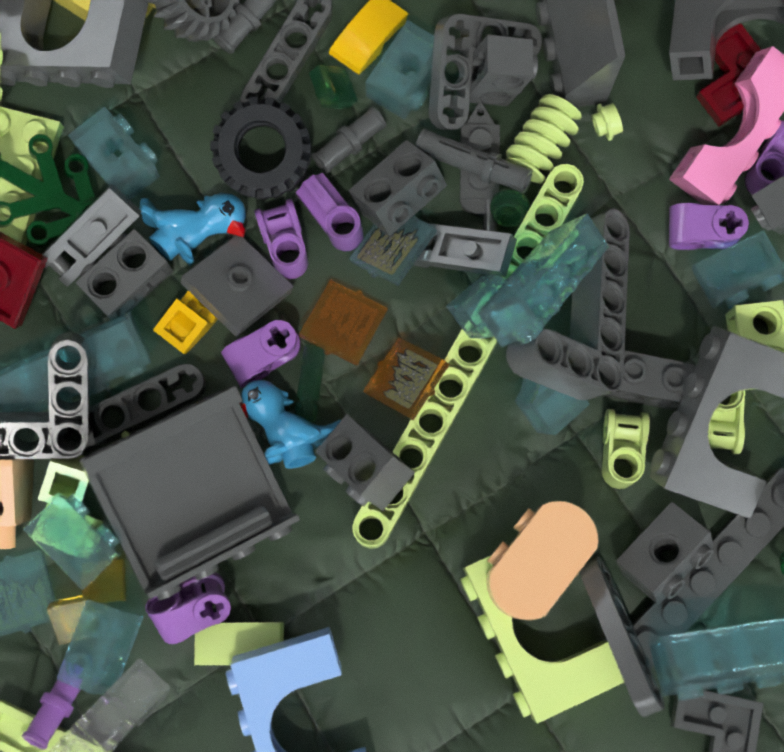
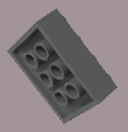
[536,0,625,107]

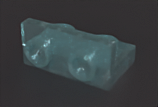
[57,599,144,695]

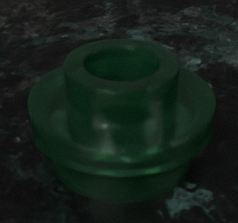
[490,190,530,227]

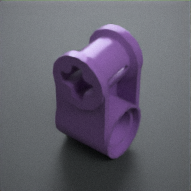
[745,120,784,195]
[254,198,308,279]
[669,203,749,250]
[221,320,301,388]
[145,572,231,644]

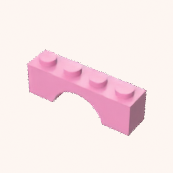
[669,46,784,205]

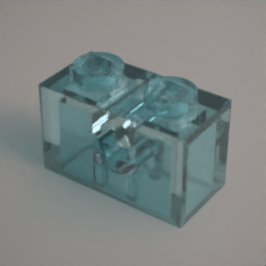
[366,20,448,120]
[68,106,160,200]

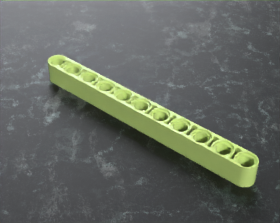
[352,164,584,549]

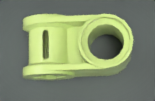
[708,390,745,455]
[602,409,650,489]

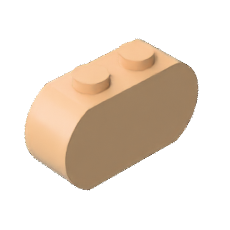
[486,501,598,620]

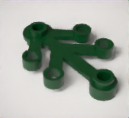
[0,134,96,247]

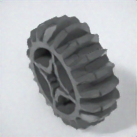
[146,0,241,42]

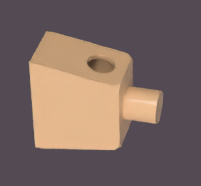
[0,459,34,549]

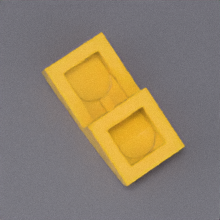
[329,0,408,75]
[153,291,218,354]

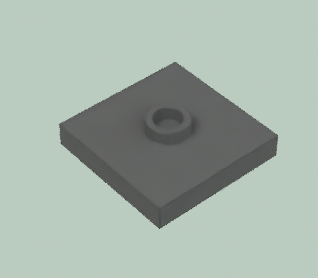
[180,236,294,337]

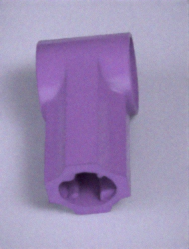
[296,173,364,251]

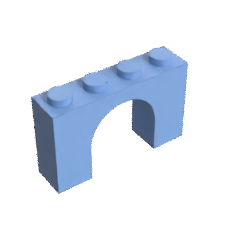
[226,627,367,752]

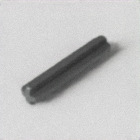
[154,506,272,581]

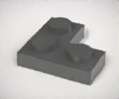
[670,684,764,752]

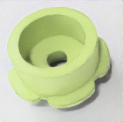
[591,103,623,141]

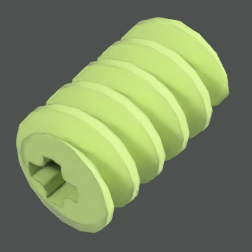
[506,94,582,185]

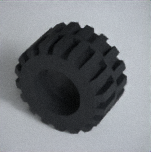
[210,96,312,200]

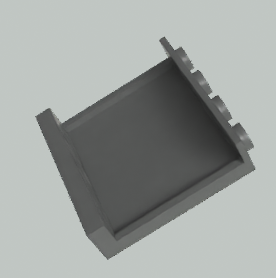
[78,386,300,600]

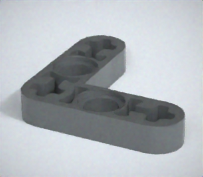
[429,14,542,130]

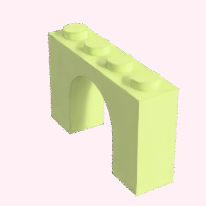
[460,555,624,723]

